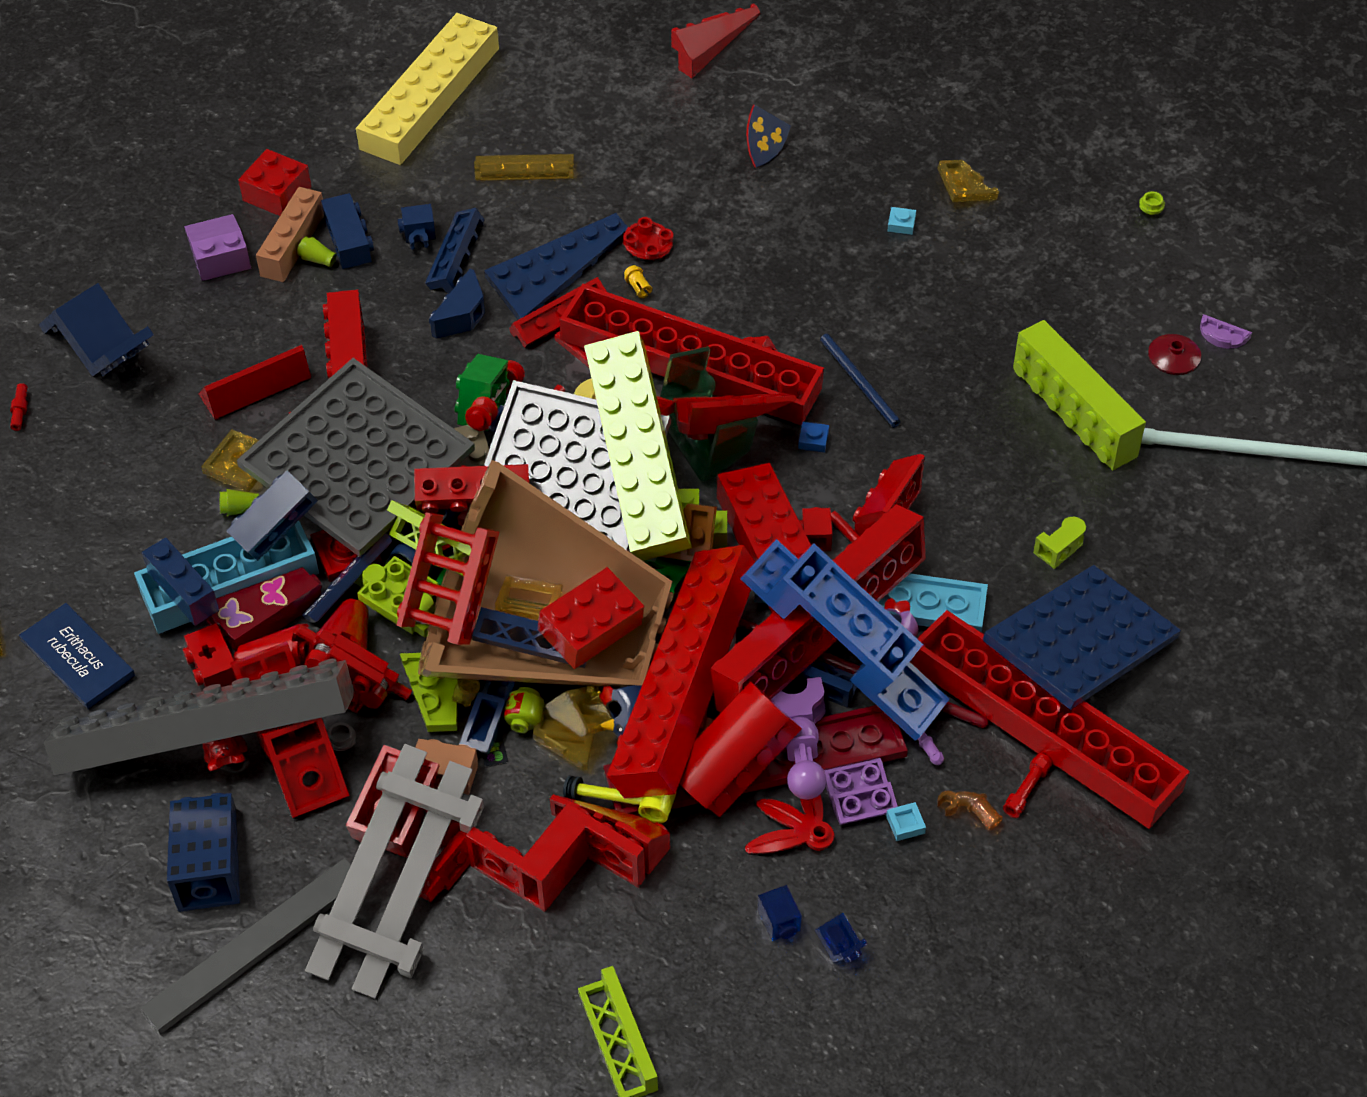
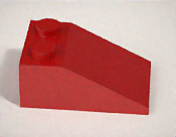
[346,745,440,858]

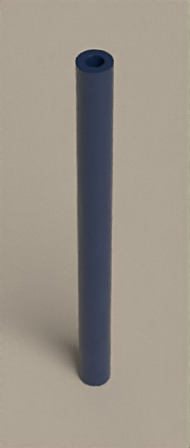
[820,334,901,428]

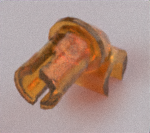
[937,791,1003,830]

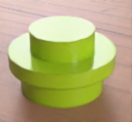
[1139,191,1165,215]

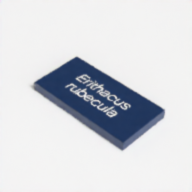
[19,603,135,709]

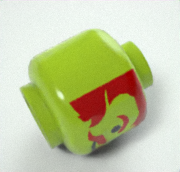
[503,687,545,733]

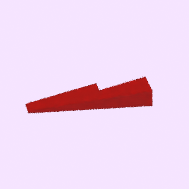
[671,4,760,78]

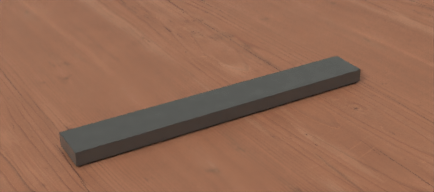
[140,858,351,1035]

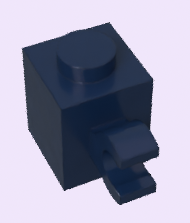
[397,204,436,250]

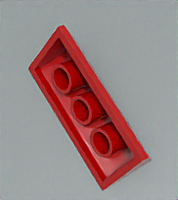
[198,345,311,419]

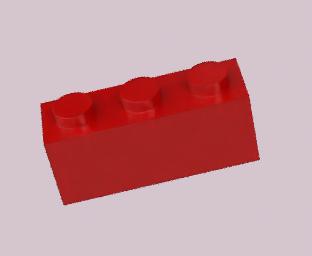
[853,454,925,536]

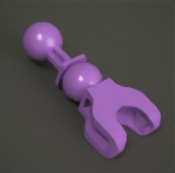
[771,677,826,800]

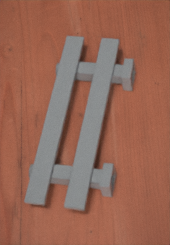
[305,744,484,999]

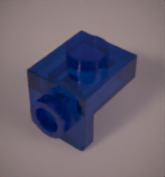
[814,913,867,963]

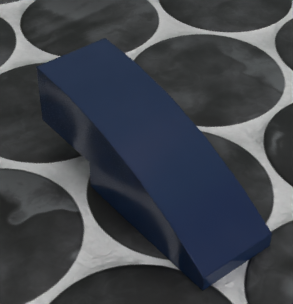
[459,680,520,754]

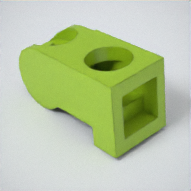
[1033,517,1086,569]

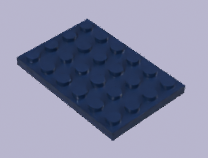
[983,565,1181,710]

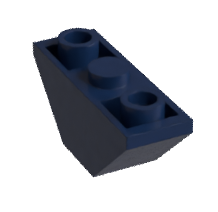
[429,269,485,338]

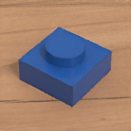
[798,422,829,452]

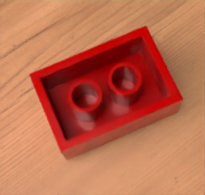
[538,567,645,669]

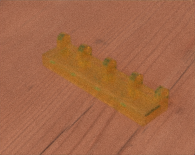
[474,154,574,180]

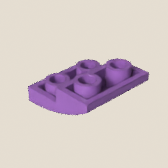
[824,758,898,825]

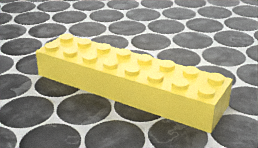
[356,13,499,165]

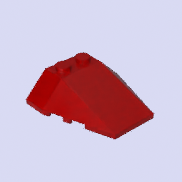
[673,393,796,440]

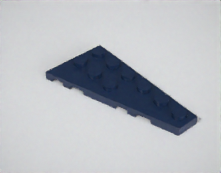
[484,213,628,320]

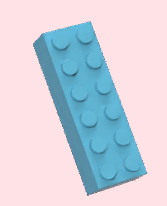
[134,521,319,634]

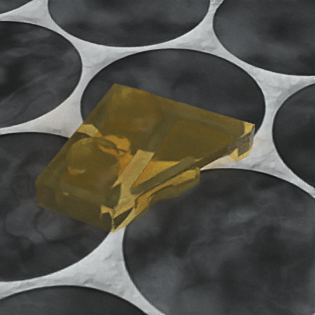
[937,160,999,202]

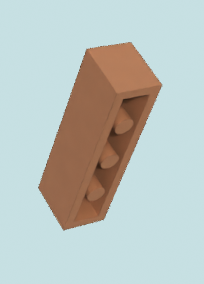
[256,187,324,282]

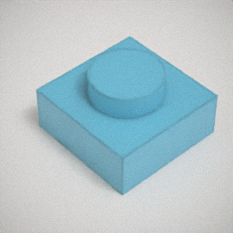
[888,207,916,235]
[886,802,926,841]

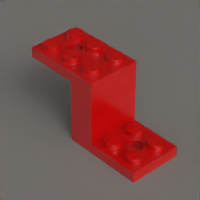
[230,641,349,818]
[466,803,645,912]

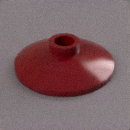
[1148,334,1201,375]

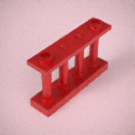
[396,512,500,645]

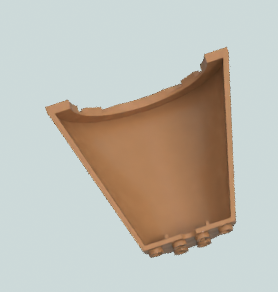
[418,460,673,688]

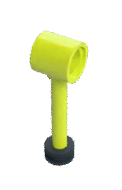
[563,775,677,823]

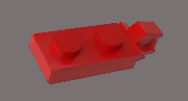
[419,830,470,902]

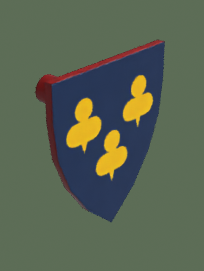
[746,105,791,167]

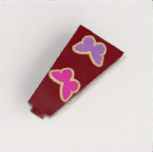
[206,567,322,652]

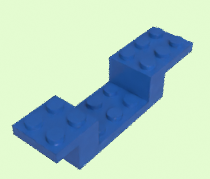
[740,539,949,741]

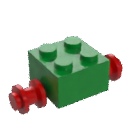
[455,354,525,431]

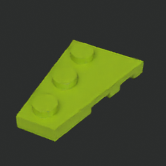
[400,653,458,732]

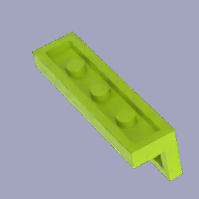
[387,500,471,576]
[578,966,658,1097]

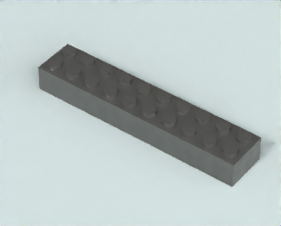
[44,659,355,776]

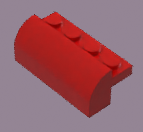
[679,681,802,817]

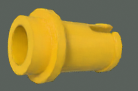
[624,265,652,298]

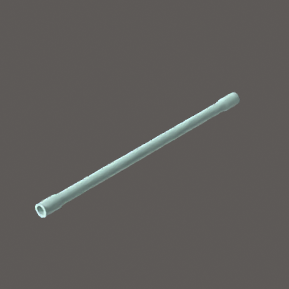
[1141,428,1367,466]

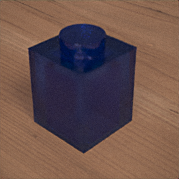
[757,885,802,941]

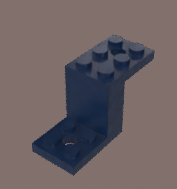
[39,283,154,377]

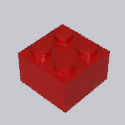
[238,149,312,216]

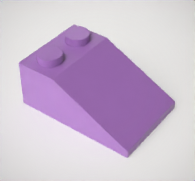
[184,214,251,281]

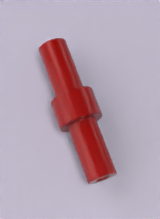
[10,383,28,431]

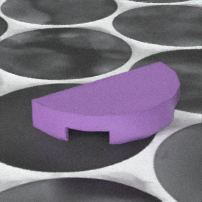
[1200,314,1252,349]

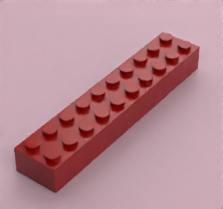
[560,283,824,426]
[711,504,926,712]
[606,545,755,799]
[910,610,1190,829]

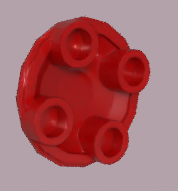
[623,217,673,260]

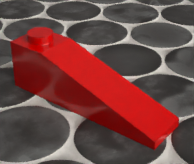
[550,794,670,874]

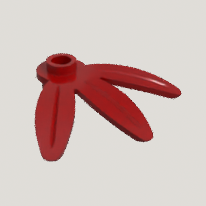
[745,794,834,854]

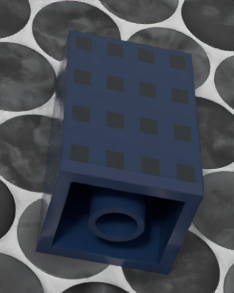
[167,793,240,912]

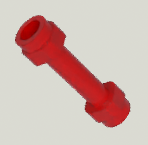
[1003,753,1053,818]

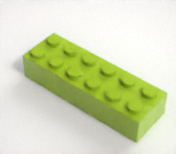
[1013,320,1146,471]

